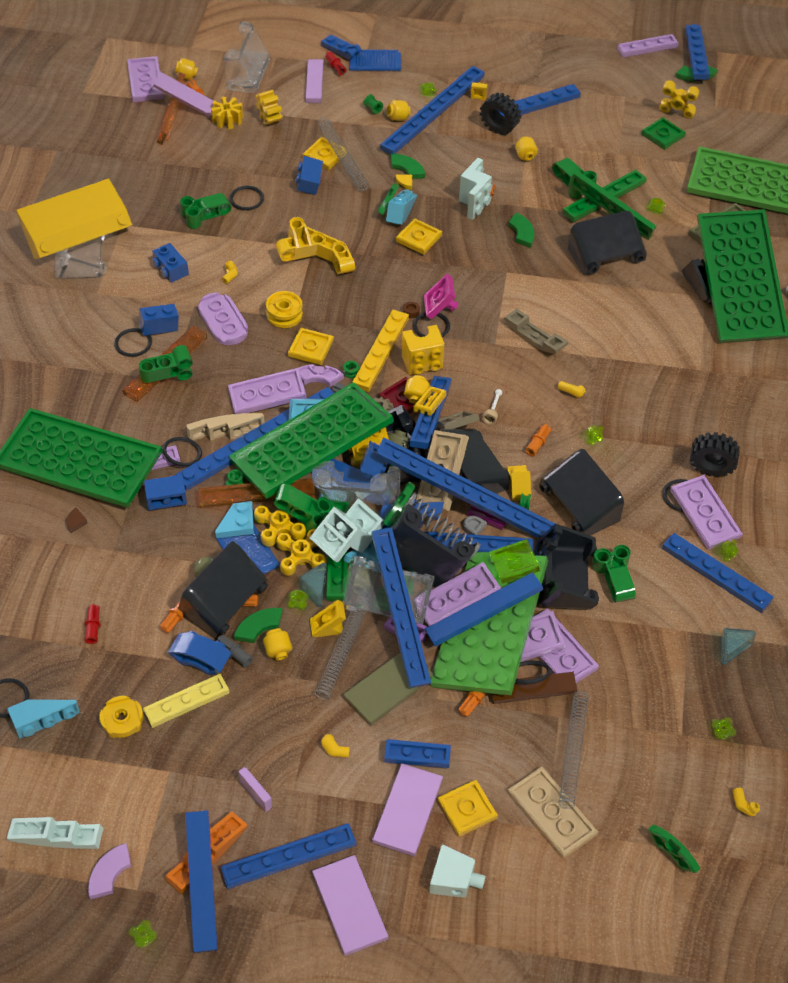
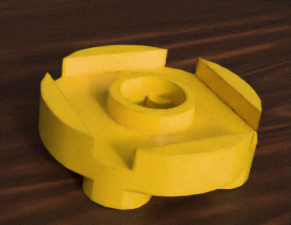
[100,696,144,738]

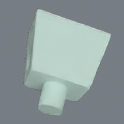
[430,845,486,898]

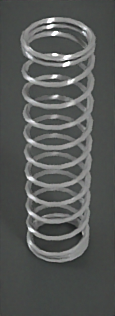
[402,493,481,561]

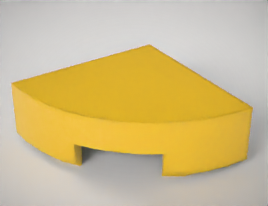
[396,175,412,190]

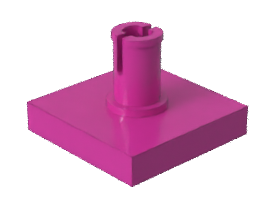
[424,273,458,320]

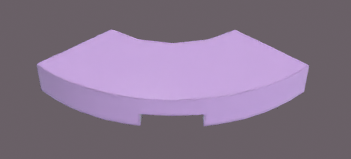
[299,364,344,387]
[89,843,131,900]

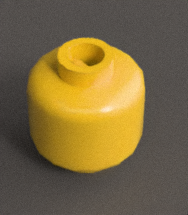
[175,58,198,80]
[386,100,411,121]
[515,136,538,161]
[404,375,430,404]
[263,628,293,661]

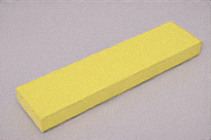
[143,674,229,728]

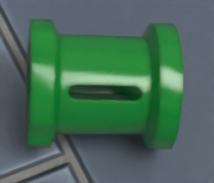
[363,94,383,114]

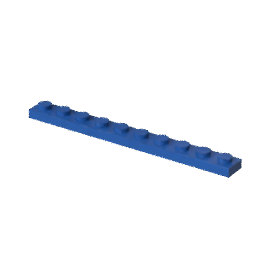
[380,66,485,155]
[175,387,334,491]
[375,437,555,538]

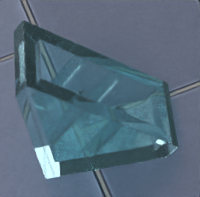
[300,563,327,607]
[721,628,756,666]

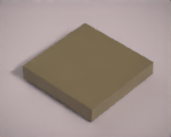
[436,410,480,430]

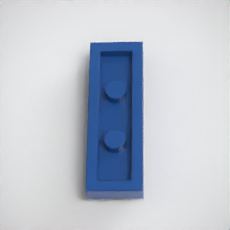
[384,739,451,768]

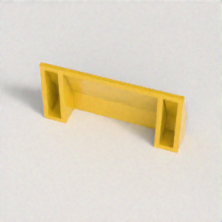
[16,178,132,259]

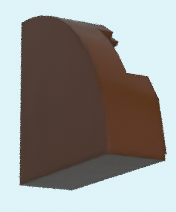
[67,508,87,533]

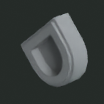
[464,516,487,535]

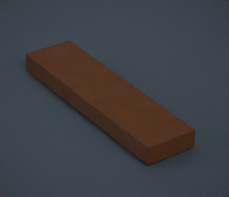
[492,671,577,704]

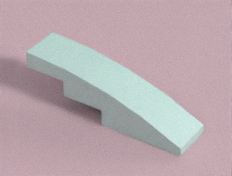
[7,817,104,849]

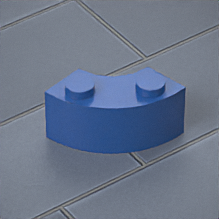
[168,631,231,675]

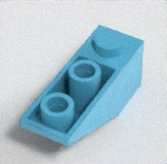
[386,190,417,225]
[7,700,80,739]

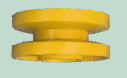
[266,291,303,328]

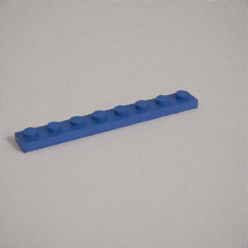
[371,528,431,689]

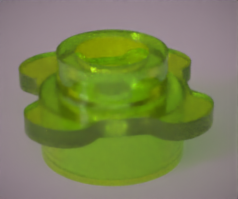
[420,82,437,97]
[647,198,666,213]
[586,425,604,444]
[720,539,738,562]
[287,590,309,610]
[712,717,736,739]
[129,920,157,948]

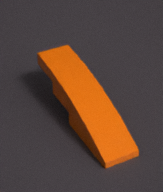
[165,811,248,894]

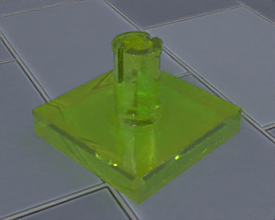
[490,539,540,584]

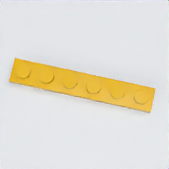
[353,310,409,392]

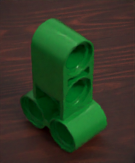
[552,158,597,199]
[180,193,232,229]
[139,345,193,383]
[274,484,333,533]
[592,545,636,602]

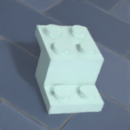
[459,158,492,220]
[310,498,385,562]

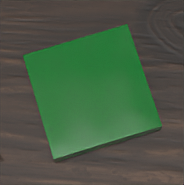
[641,117,686,150]

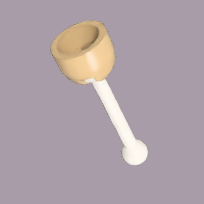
[482,389,502,425]

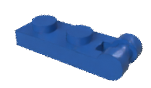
[321,35,361,59]

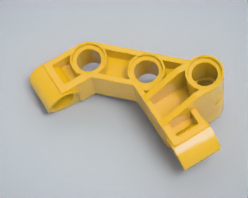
[275,217,355,275]

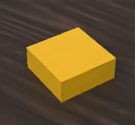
[471,82,488,100]

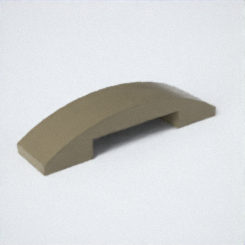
[504,309,568,353]

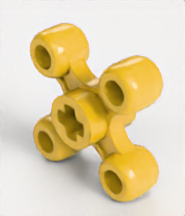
[659,80,699,119]
[254,506,306,547]
[276,529,327,576]

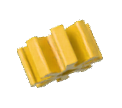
[255,90,283,125]
[211,97,243,129]

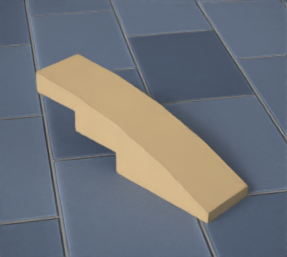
[186,413,265,441]

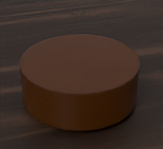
[402,302,420,319]

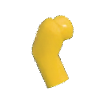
[221,260,238,284]
[558,381,586,398]
[321,734,350,758]
[732,788,760,816]

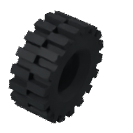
[480,92,522,135]
[690,432,740,477]

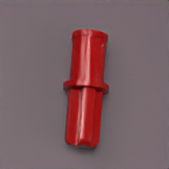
[325,51,347,76]
[84,604,101,644]

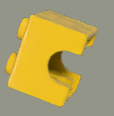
[402,325,444,375]

